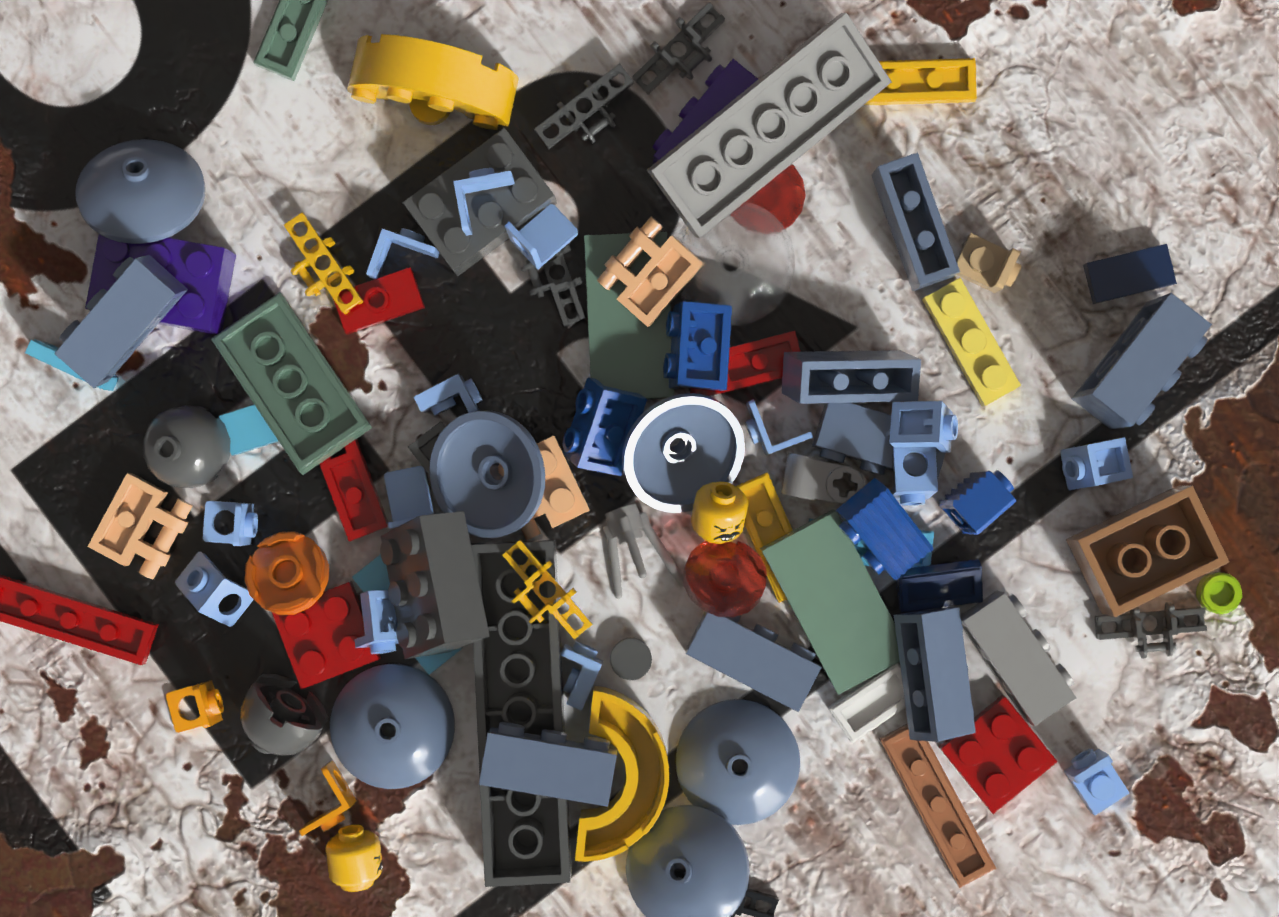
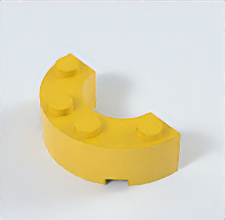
[347,34,519,130]
[575,685,669,862]

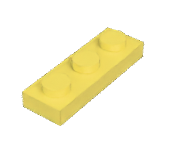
[922,277,1021,407]

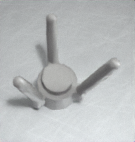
[603,503,686,599]

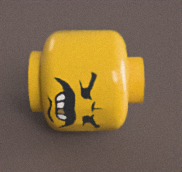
[691,482,748,544]
[325,825,383,892]

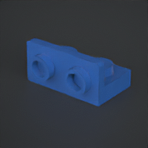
[663,301,732,391]
[563,377,647,476]

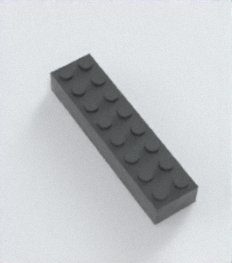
[471,540,572,887]

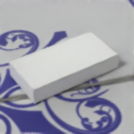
[828,663,906,743]

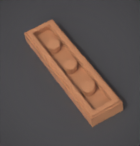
[879,723,996,888]

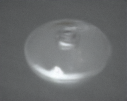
[676,202,795,325]

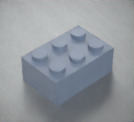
[1071,293,1212,429]

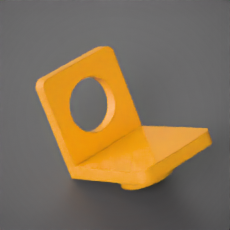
[166,680,224,733]
[299,760,357,836]

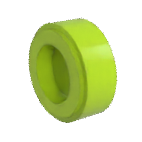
[1196,572,1242,614]

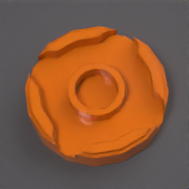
[245,532,329,615]

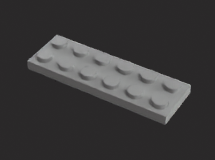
[647,13,892,238]

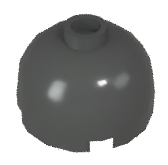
[143,405,230,488]
[240,674,328,755]

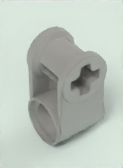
[781,453,864,504]

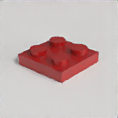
[272,581,381,689]
[938,695,1058,814]

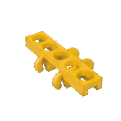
[284,212,364,315]
[502,539,593,640]

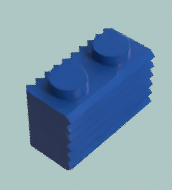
[938,470,1016,535]
[836,478,933,580]

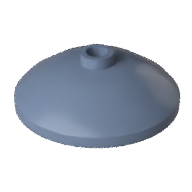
[76,139,205,244]
[622,393,745,512]
[430,410,545,538]
[330,664,455,789]
[676,699,800,825]
[626,805,750,917]

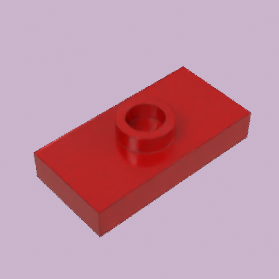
[333,267,425,335]

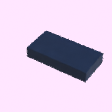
[1083,244,1177,304]
[897,559,983,613]

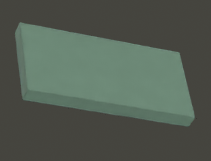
[584,232,674,399]
[211,292,373,475]
[760,509,900,695]

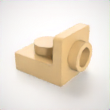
[956,233,1021,293]

